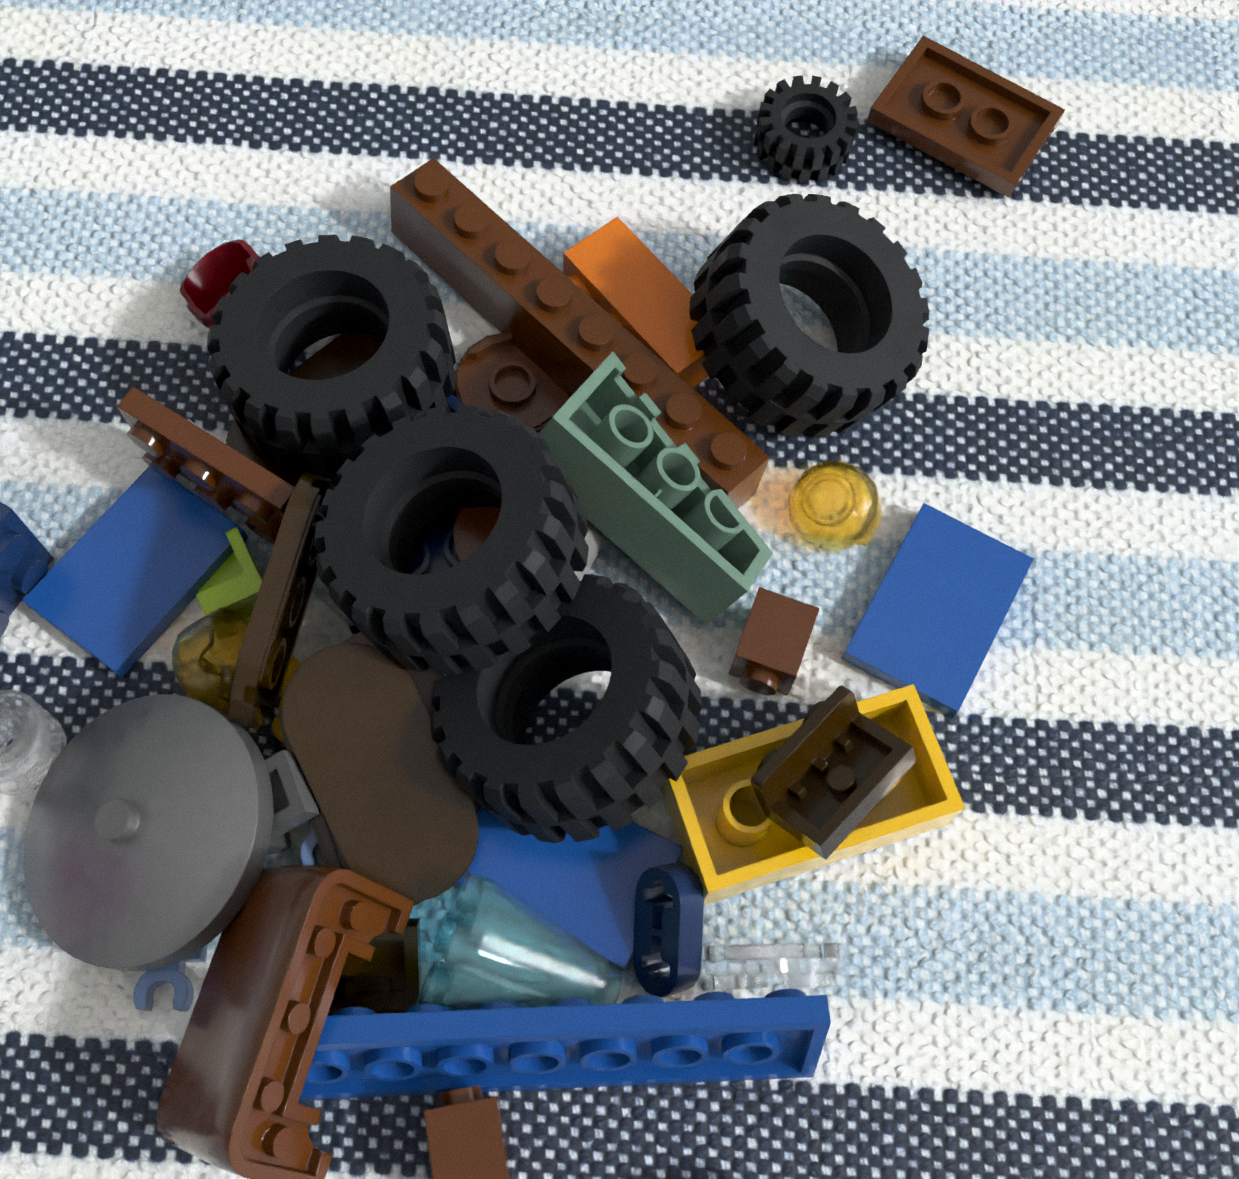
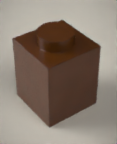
[728,587,820,695]
[424,1086,511,1179]

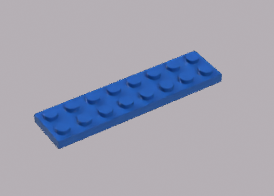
[299,989,831,1100]

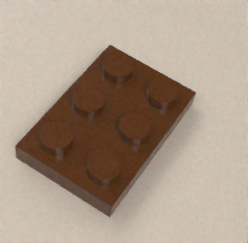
[867,35,1065,198]
[117,386,294,544]

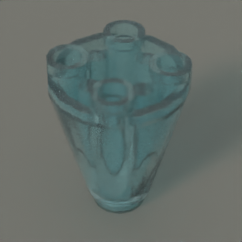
[418,871,622,1011]

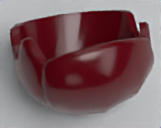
[180,239,260,329]

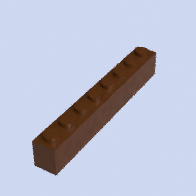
[390,158,770,509]

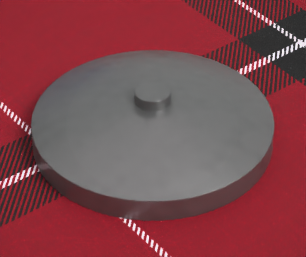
[23,694,274,972]

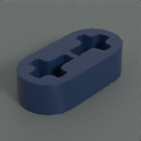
[633,863,704,998]

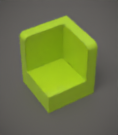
[196,527,263,636]

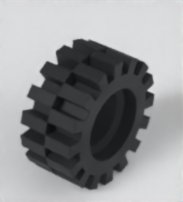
[754,75,858,184]

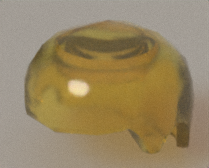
[788,460,882,553]
[172,607,248,714]

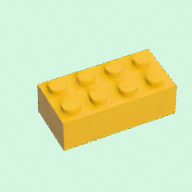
[661,684,965,905]

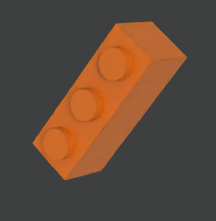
[563,216,709,388]

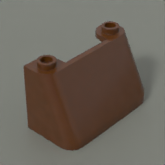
[156,865,415,1179]

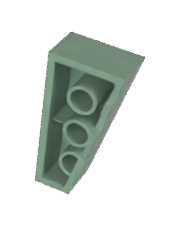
[538,351,773,625]

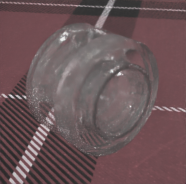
[0,690,66,795]

